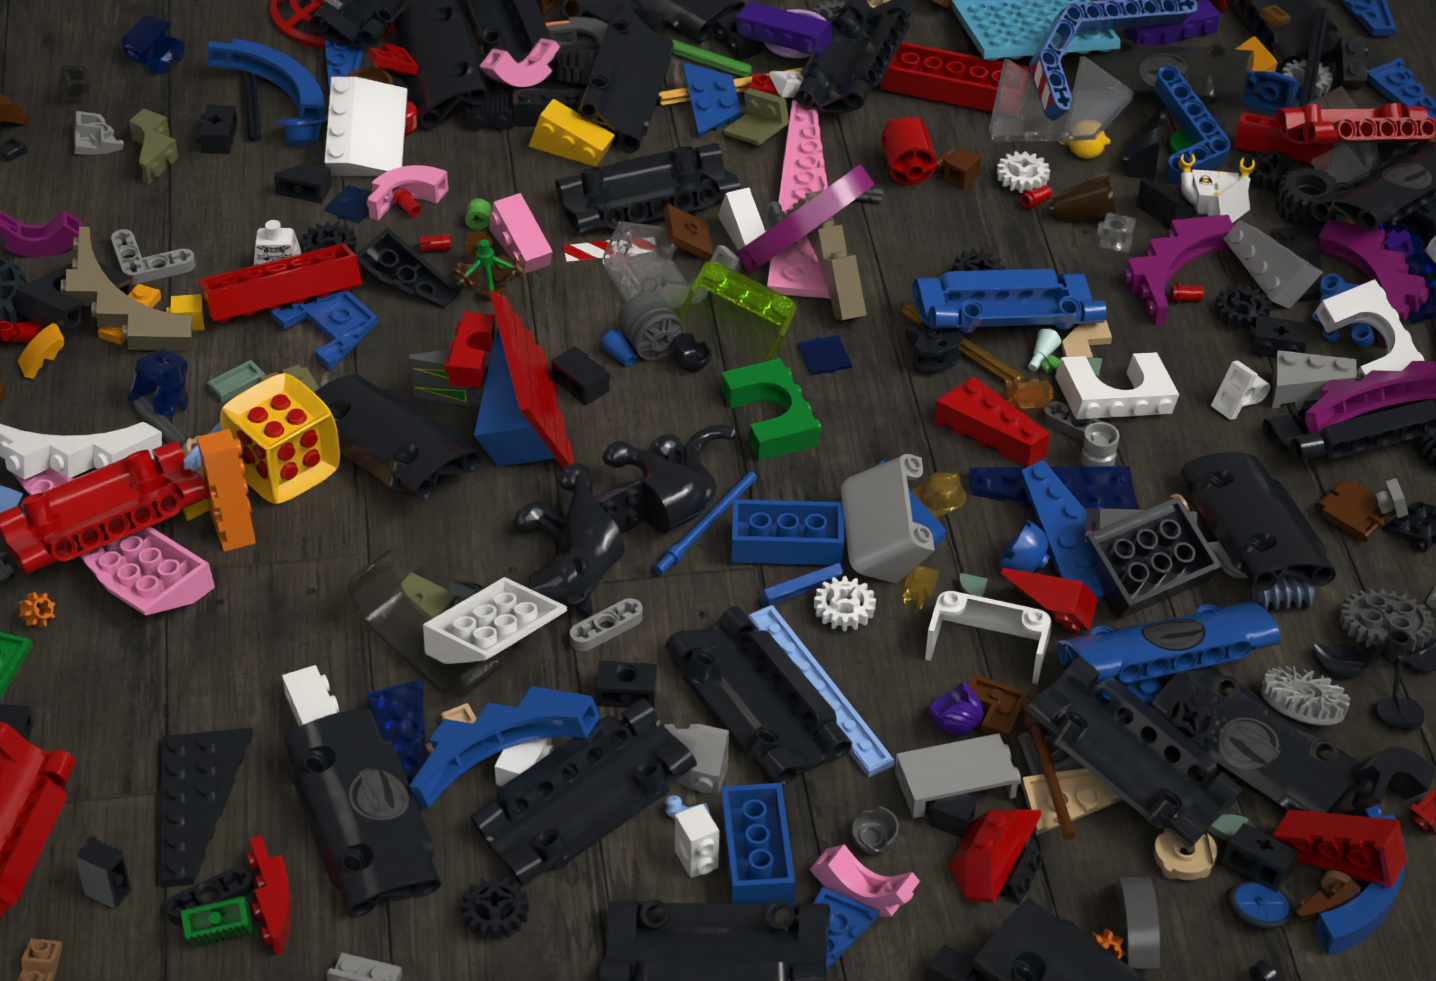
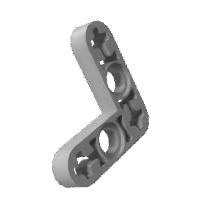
[111,229,196,284]

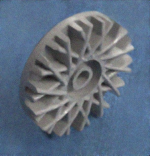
[1261,666,1350,726]

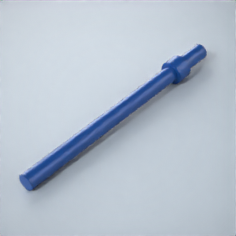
[653,471,757,575]

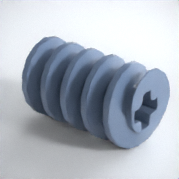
[1252,574,1315,611]

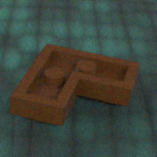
[968,674,1029,741]

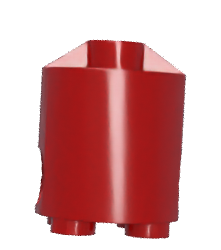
[881,117,937,185]

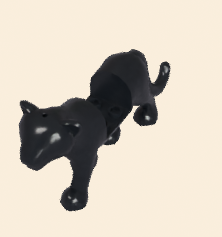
[513,425,737,617]

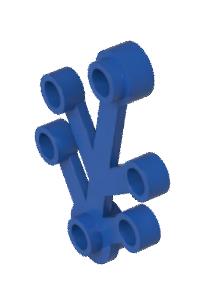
[1312,274,1375,347]

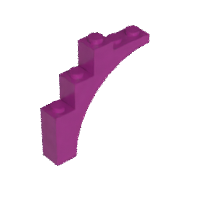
[1123,214,1234,326]
[1319,219,1428,347]
[1305,361,1436,434]

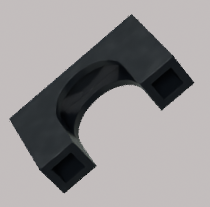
[15,262,133,334]

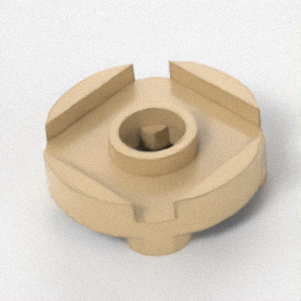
[1154,829,1217,880]

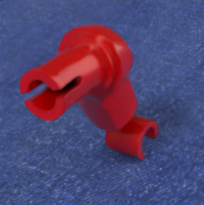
[0,319,47,343]

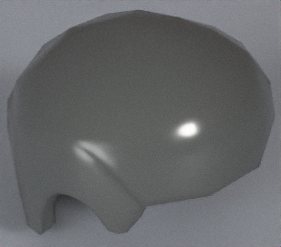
[851,806,899,855]

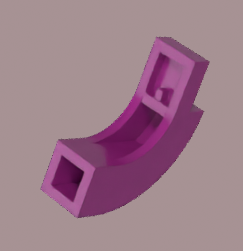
[0,210,83,257]

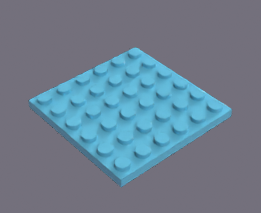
[951,0,1120,61]

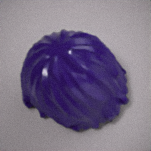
[928,682,983,736]

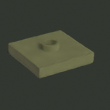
[378,572,456,637]

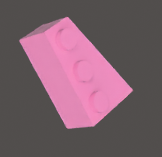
[489,193,553,274]

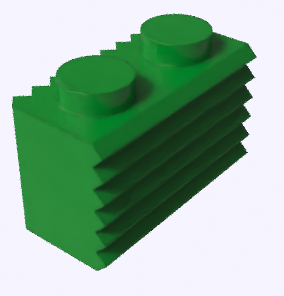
[181,896,254,948]

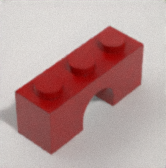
[444,311,496,388]

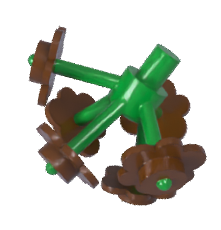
[452,231,524,298]

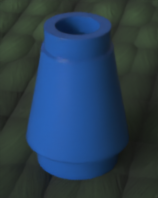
[600,330,637,367]

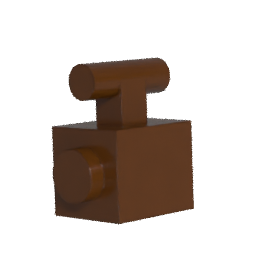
[935,148,982,190]

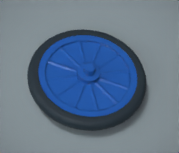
[1229,881,1294,929]

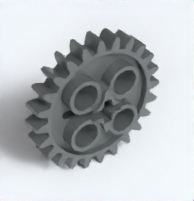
[1339,589,1434,651]

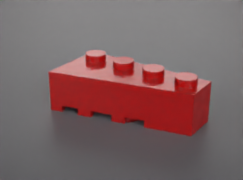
[934,377,1050,468]

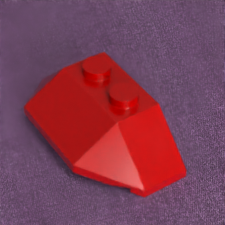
[948,809,1042,903]

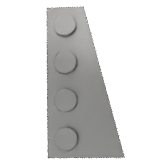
[1223,220,1323,309]

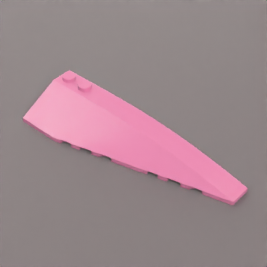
[12,468,215,615]

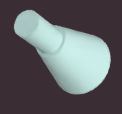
[1028,329,1061,372]

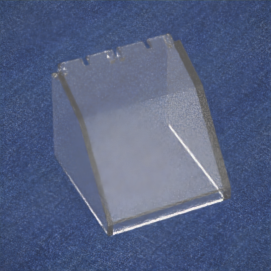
[989,56,1133,142]

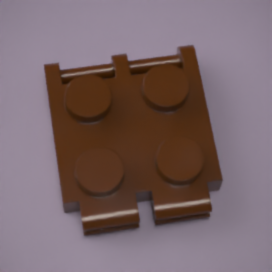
[1316,480,1396,542]

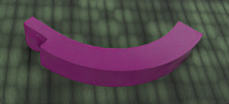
[735,164,875,273]

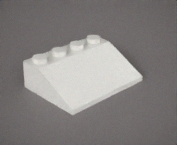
[325,77,407,176]
[423,577,567,664]

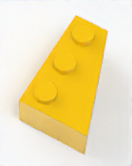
[528,99,615,167]

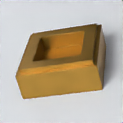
[1259,5,1291,28]

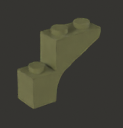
[129,108,178,184]

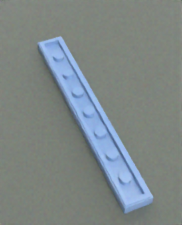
[748,605,894,778]

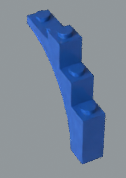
[410,686,600,808]

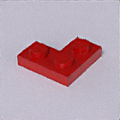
[367,43,419,75]

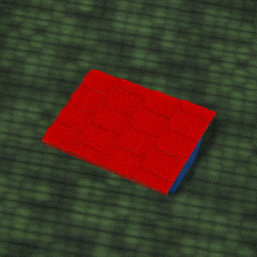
[474,292,574,469]

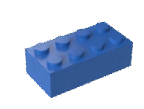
[731,499,844,565]
[721,783,795,904]

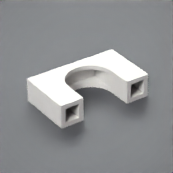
[1315,280,1424,381]
[1055,352,1179,419]

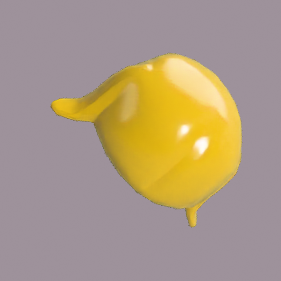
[1059,122,1110,159]

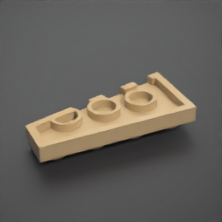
[1021,768,1124,835]

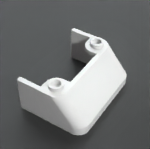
[925,591,1052,684]

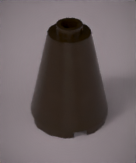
[1048,173,1117,222]

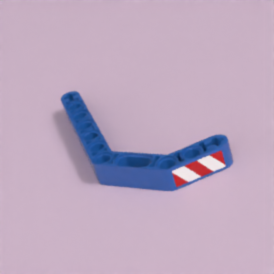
[1029,0,1198,120]

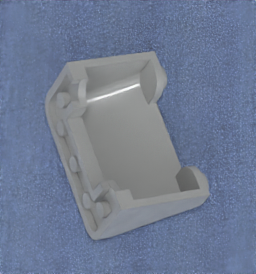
[841,454,935,584]

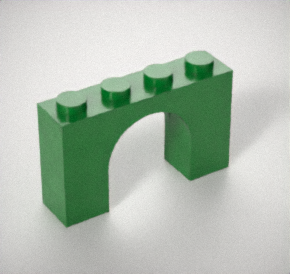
[721,358,822,461]

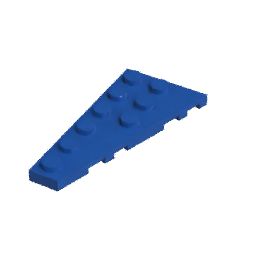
[1340,0,1396,37]
[1020,460,1107,603]

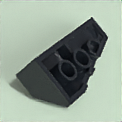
[355,227,461,309]

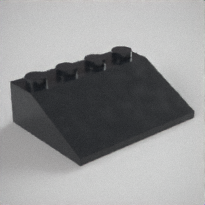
[513,79,605,127]
[1086,496,1222,620]

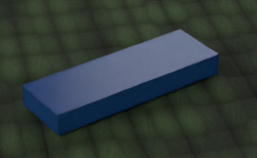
[758,563,843,608]

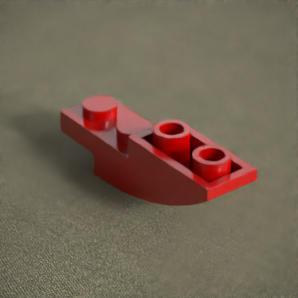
[246,835,292,956]

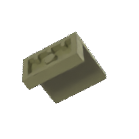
[724,88,789,145]

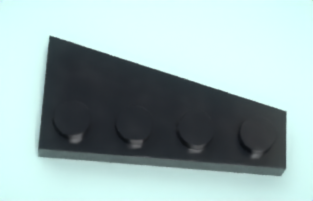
[1270,226,1322,302]

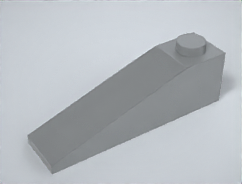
[664,724,729,795]

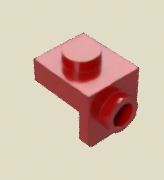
[1409,787,1436,835]

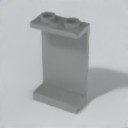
[895,733,1021,818]

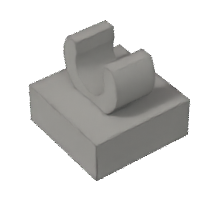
[708,245,742,280]
[1376,478,1409,518]

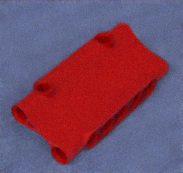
[0,721,76,920]

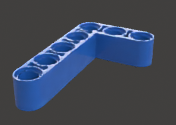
[1155,65,1231,184]

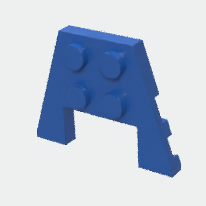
[270,291,378,370]

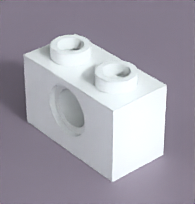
[675,804,719,878]

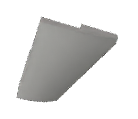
[73,111,123,155]

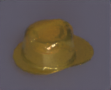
[912,472,967,518]

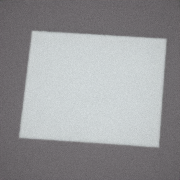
[1218,175,1250,223]

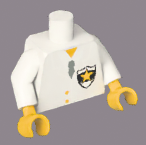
[1178,154,1255,216]

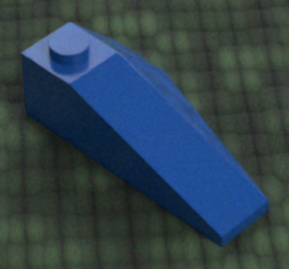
[1201,69,1302,115]

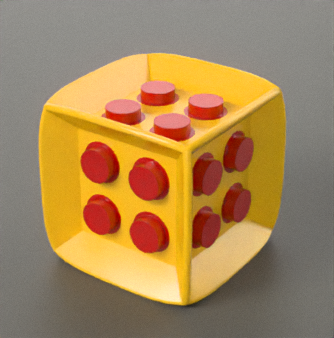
[220,373,340,504]

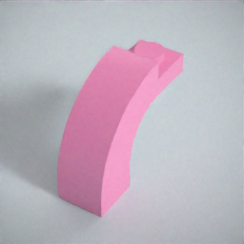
[479,38,560,87]
[367,165,448,221]
[810,845,920,917]

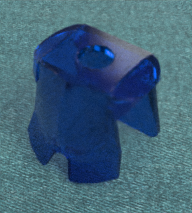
[121,15,185,74]
[128,349,188,416]

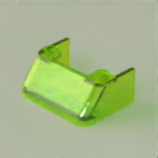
[678,261,796,361]

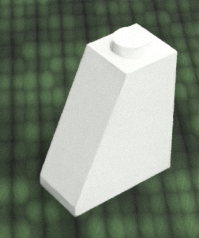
[718,188,765,250]

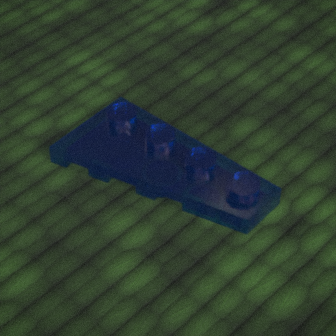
[366,678,426,785]

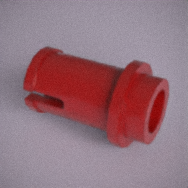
[1021,185,1052,209]
[393,189,422,218]
[420,232,451,252]
[1170,283,1204,303]

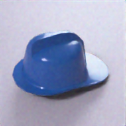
[277,115,328,146]

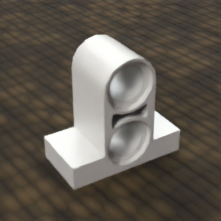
[1211,361,1270,420]

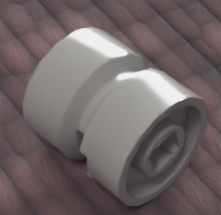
[1080,422,1120,473]

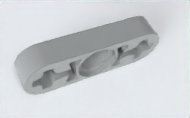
[570,598,643,651]

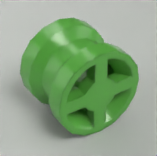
[465,199,491,230]

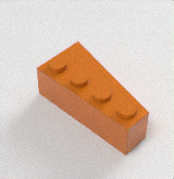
[197,429,256,552]

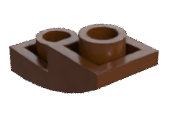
[1297,879,1361,923]

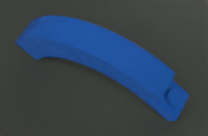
[207,39,324,125]
[1315,805,1405,956]

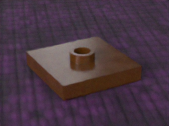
[663,204,713,261]

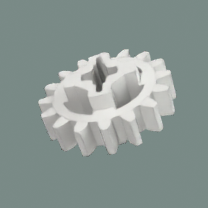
[997,151,1050,193]
[814,576,876,631]

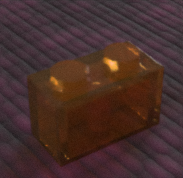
[1006,377,1053,409]

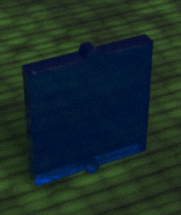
[325,184,372,224]
[798,335,852,376]

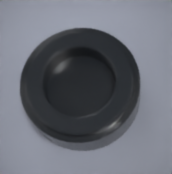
[1250,960,1280,981]

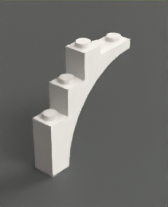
[0,422,162,480]

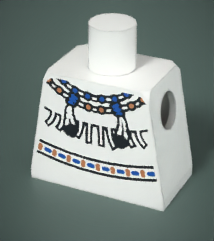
[254,220,302,265]

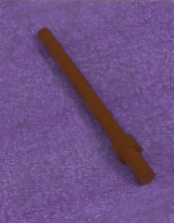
[1021,699,1076,840]

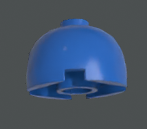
[998,519,1050,573]

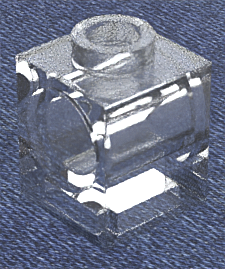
[1097,213,1136,253]

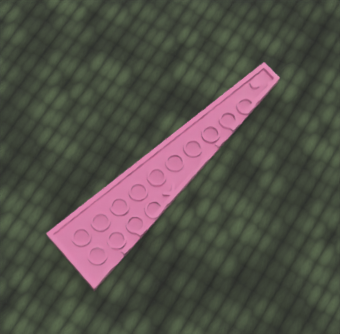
[767,100,830,299]

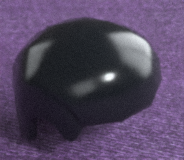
[673,333,712,370]

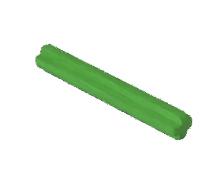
[672,40,752,77]

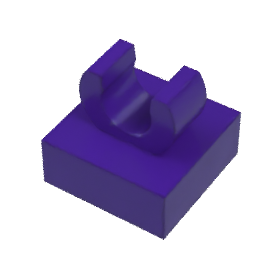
[1383,230,1414,257]

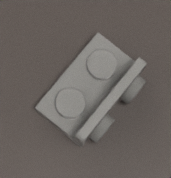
[327,953,402,981]

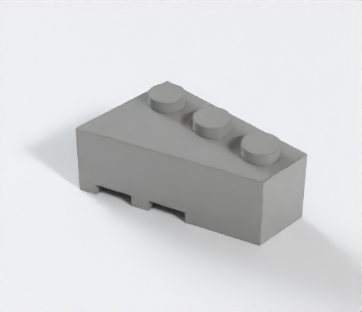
[1272,350,1357,408]

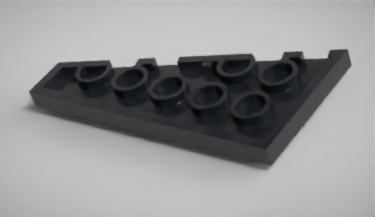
[161,728,253,888]

